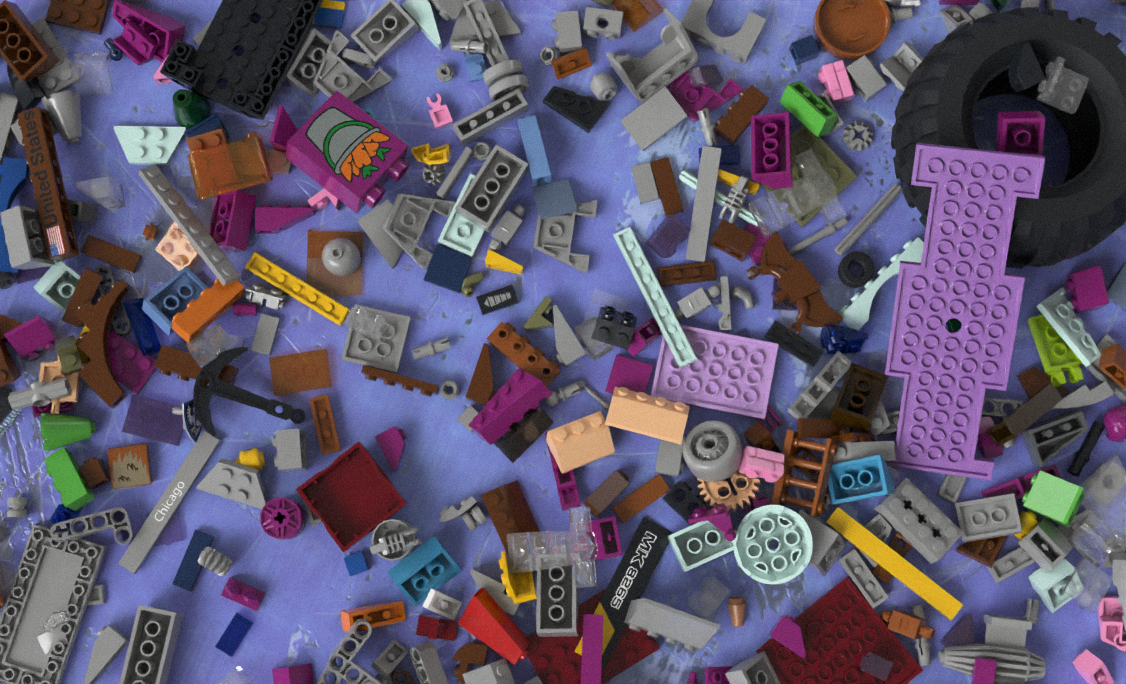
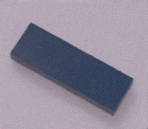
[172,529,214,592]

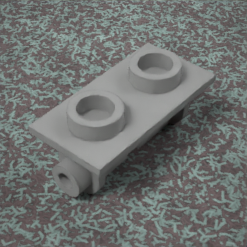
[246,284,288,310]

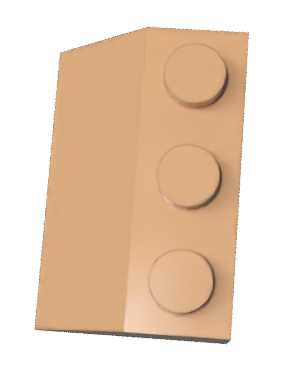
[546,411,615,474]

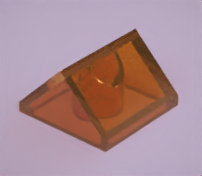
[612,0,664,32]

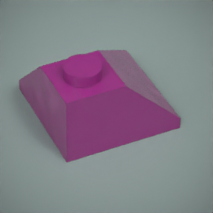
[270,105,298,153]

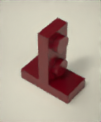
[416,615,458,641]

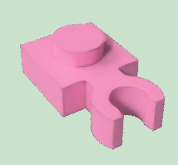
[427,94,453,129]

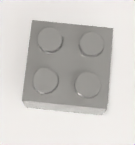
[273,428,308,473]

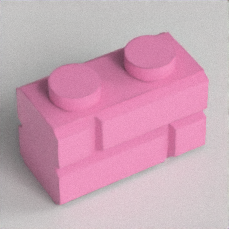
[818,60,855,105]
[740,446,784,482]

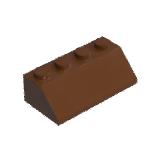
[0,0,60,82]
[481,481,549,567]

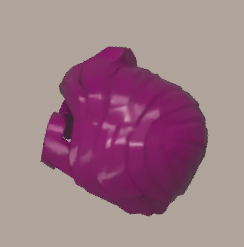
[1103,406,1126,443]

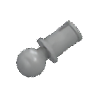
[545,382,581,406]

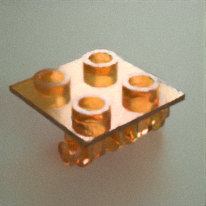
[155,222,198,271]

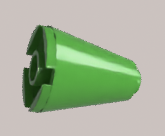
[41,413,96,452]

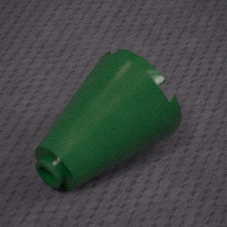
[173,89,211,129]

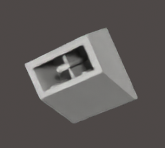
[1018,517,1074,572]

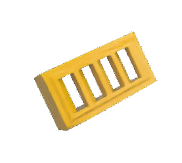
[485,249,524,275]

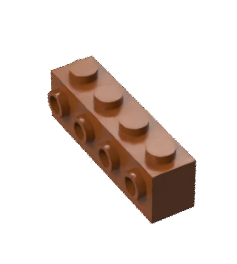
[487,321,560,388]

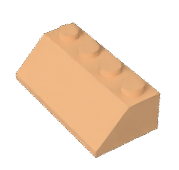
[605,387,690,444]

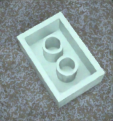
[667,520,739,572]

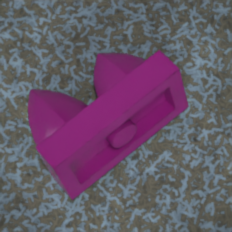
[221,577,266,611]

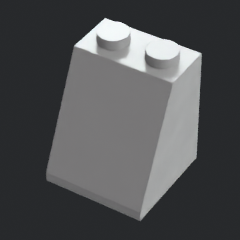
[798,510,846,576]

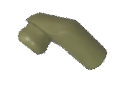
[461,271,484,297]

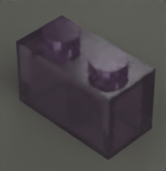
[645,214,691,258]

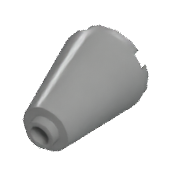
[41,90,82,144]

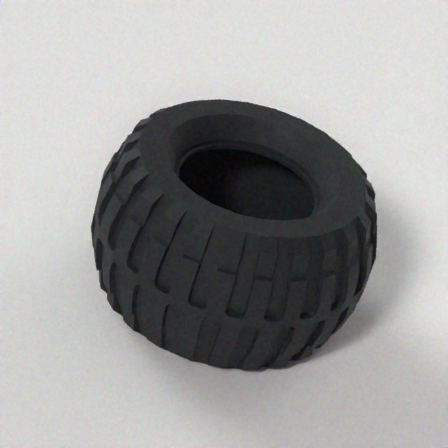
[891,7,1126,269]

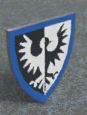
[172,399,202,443]

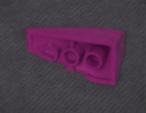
[112,0,185,63]

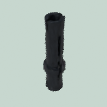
[1067,421,1105,477]

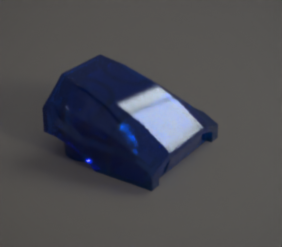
[820,324,868,355]

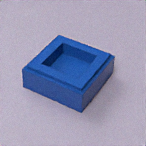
[344,551,369,577]

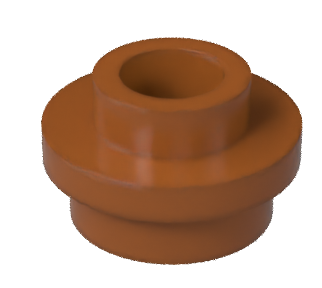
[143,222,158,241]

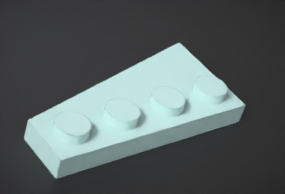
[1036,287,1101,367]

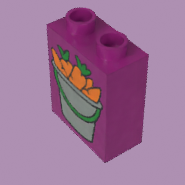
[286,90,410,213]

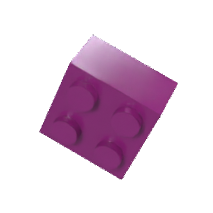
[996,111,1045,156]

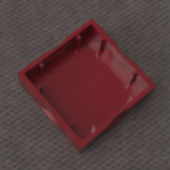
[296,441,408,552]

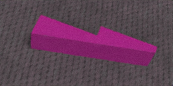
[981,464,1061,500]
[581,614,603,684]

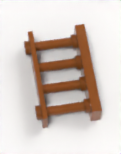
[770,430,838,517]

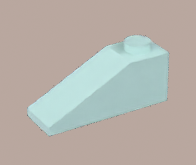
[401,0,443,51]

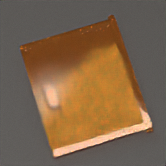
[306,230,363,296]

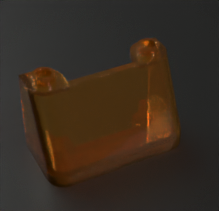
[187,132,274,200]

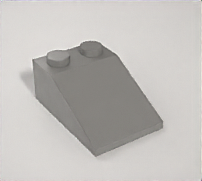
[350,0,420,62]

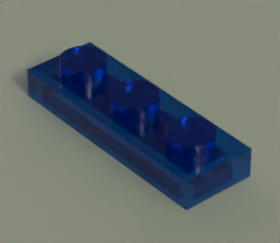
[123,298,161,356]

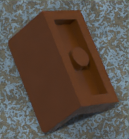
[710,219,756,262]

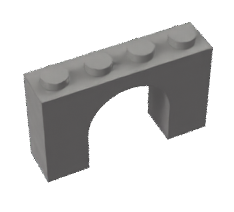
[681,0,767,64]

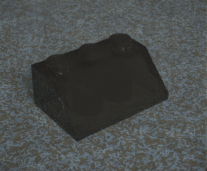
[493,406,554,463]

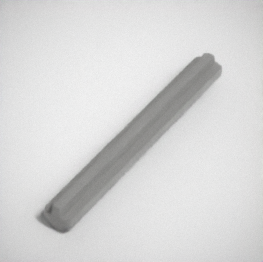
[834,183,903,256]

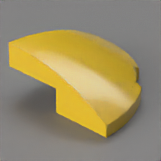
[411,143,452,164]

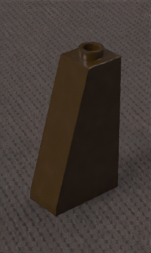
[985,383,1063,447]

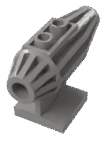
[938,614,1046,684]

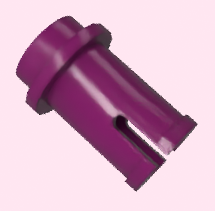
[233,301,257,317]

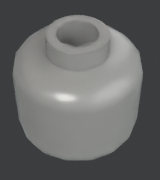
[590,73,617,101]

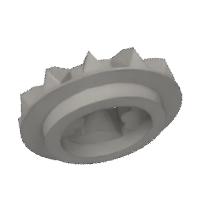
[843,121,873,151]

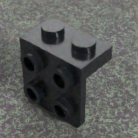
[591,306,637,350]

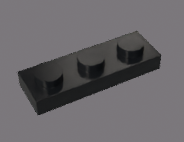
[764,320,824,369]

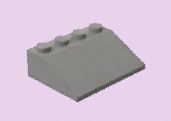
[624,598,720,651]

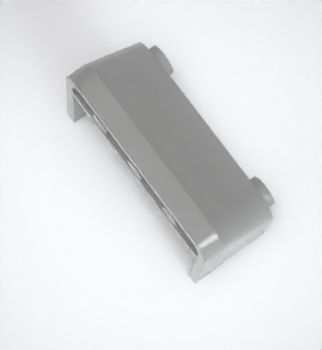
[605,9,698,102]

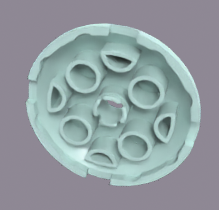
[733,505,813,585]

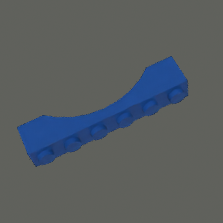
[0,157,29,273]

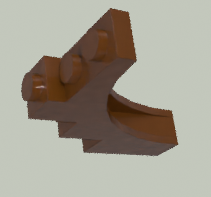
[75,279,132,408]

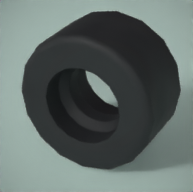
[838,251,874,288]

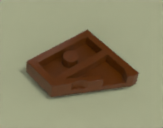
[1016,367,1069,398]
[831,431,875,443]
[956,535,1009,568]

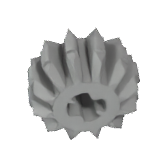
[198,546,233,576]

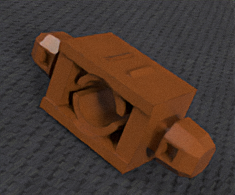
[880,610,935,639]

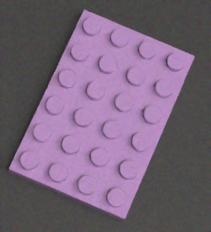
[651,325,779,420]

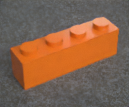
[172,278,245,344]

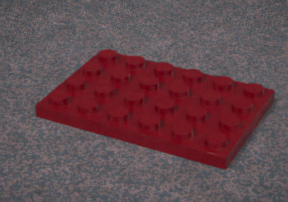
[527,588,660,684]

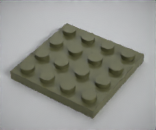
[750,124,857,228]

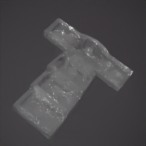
[747,149,847,238]
[507,506,598,588]

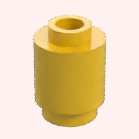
[1013,510,1039,540]

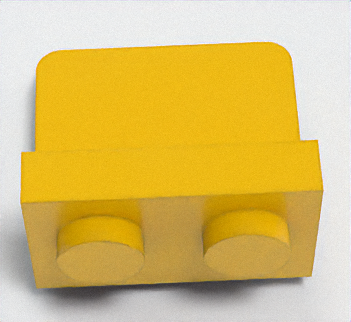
[499,551,537,604]

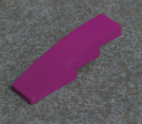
[545,432,581,511]

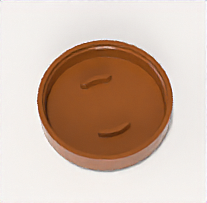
[813,0,891,60]

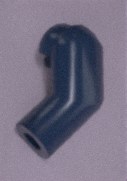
[104,38,123,61]

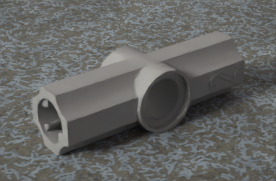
[8,378,72,410]

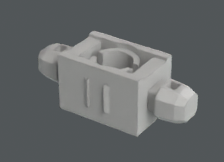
[489,204,525,252]
[673,286,721,320]

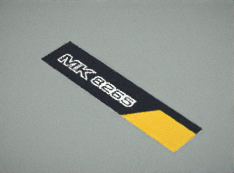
[574,517,673,668]

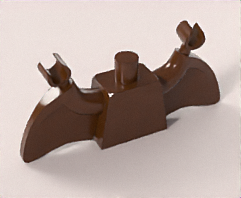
[746,232,843,337]

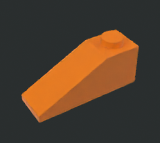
[340,601,406,632]

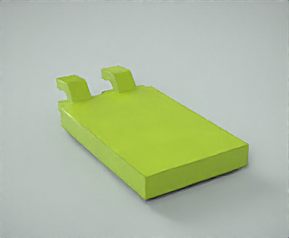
[1027,315,1084,388]

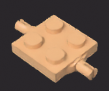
[39,355,80,414]

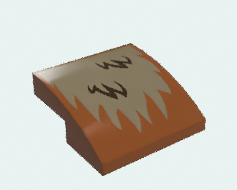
[107,443,153,490]

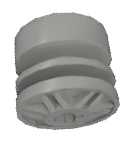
[372,518,417,561]

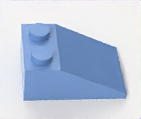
[142,266,208,336]

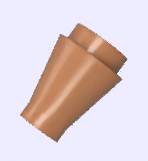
[727,597,746,627]

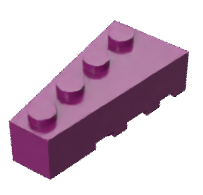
[468,368,553,445]

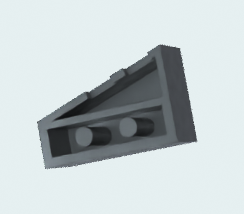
[1022,410,1089,468]

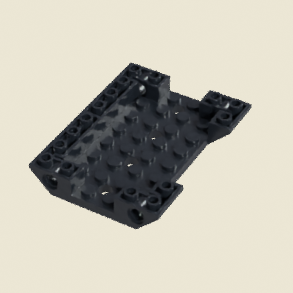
[160,0,323,120]

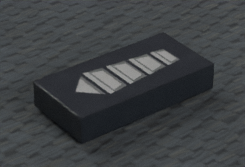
[476,285,518,315]

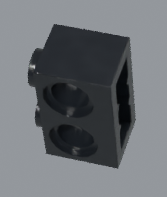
[663,481,708,525]

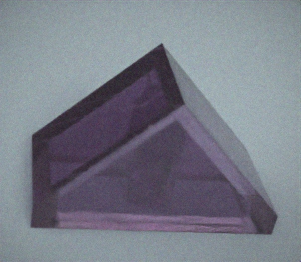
[939,613,974,645]

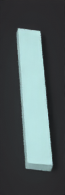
[613,227,697,369]

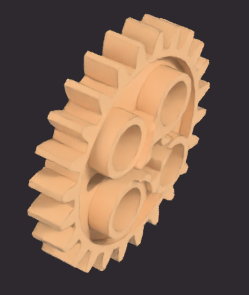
[697,468,761,512]

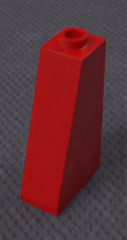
[458,587,531,665]

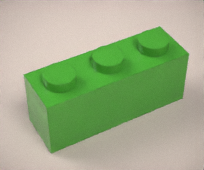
[780,81,839,137]
[44,447,95,511]

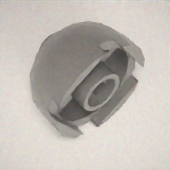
[322,238,361,276]

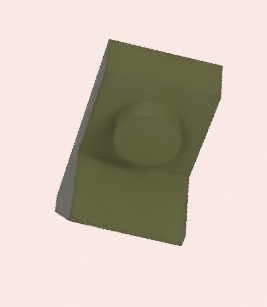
[523,296,553,331]
[55,335,82,376]

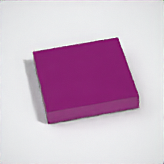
[605,355,653,394]

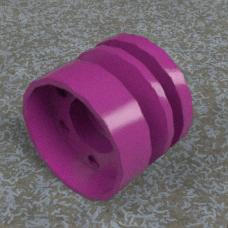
[260,497,306,540]

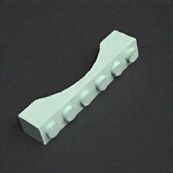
[838,237,924,336]

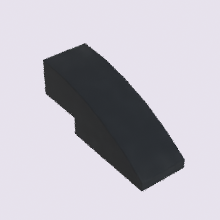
[7,63,45,109]

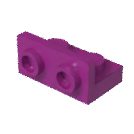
[113,20,159,66]

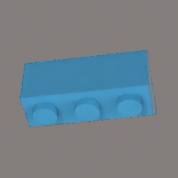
[828,455,896,505]
[388,536,462,607]

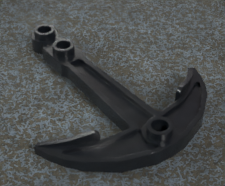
[193,347,305,437]

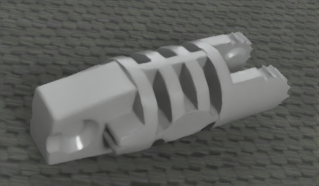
[719,175,750,224]
[370,527,422,556]

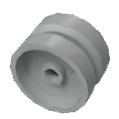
[482,59,530,101]

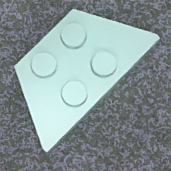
[113,126,187,165]

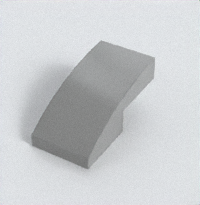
[37,626,69,654]

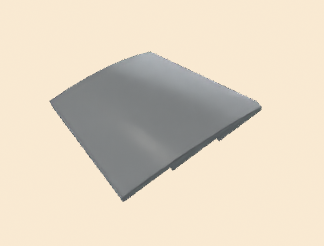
[357,199,403,269]

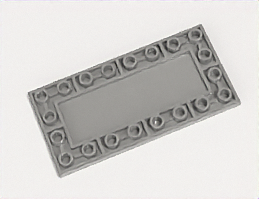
[0,524,107,684]

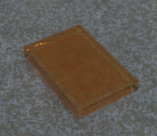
[269,349,332,396]

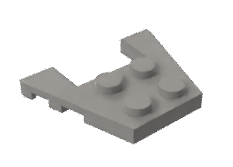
[313,30,392,103]
[383,194,456,269]
[533,200,598,274]

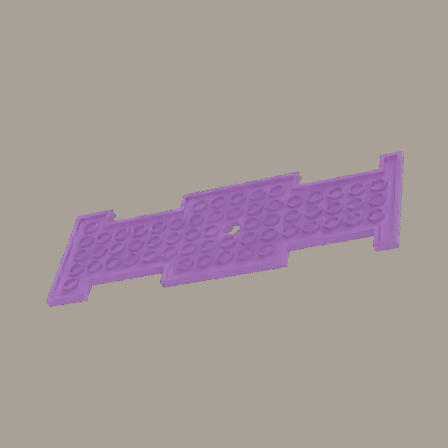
[885,143,1045,480]

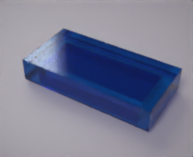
[215,613,254,657]

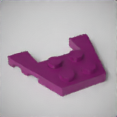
[668,54,744,123]

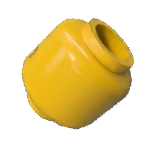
[236,448,266,472]

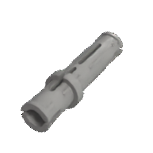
[911,605,932,666]

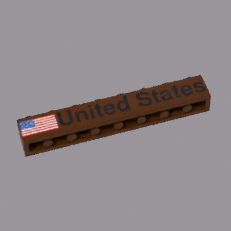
[18,107,79,261]

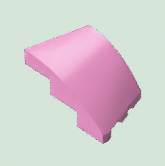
[1098,595,1126,652]

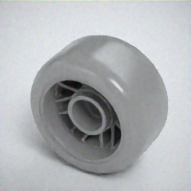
[682,420,743,482]

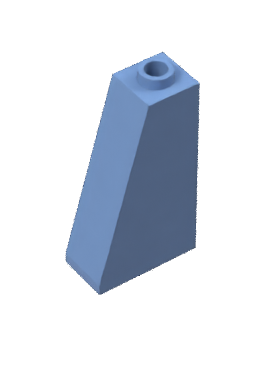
[517,114,551,187]

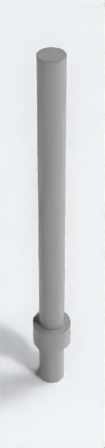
[746,217,848,277]

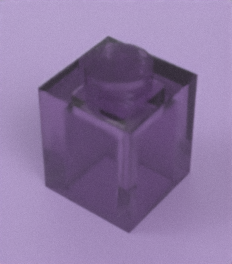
[859,652,893,681]

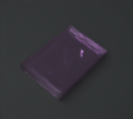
[122,395,184,446]

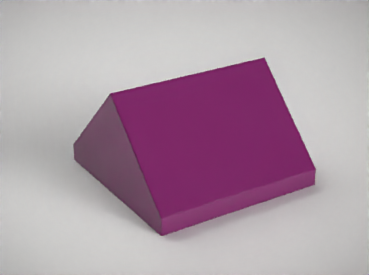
[272,663,314,684]

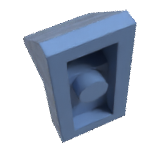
[463,52,486,83]

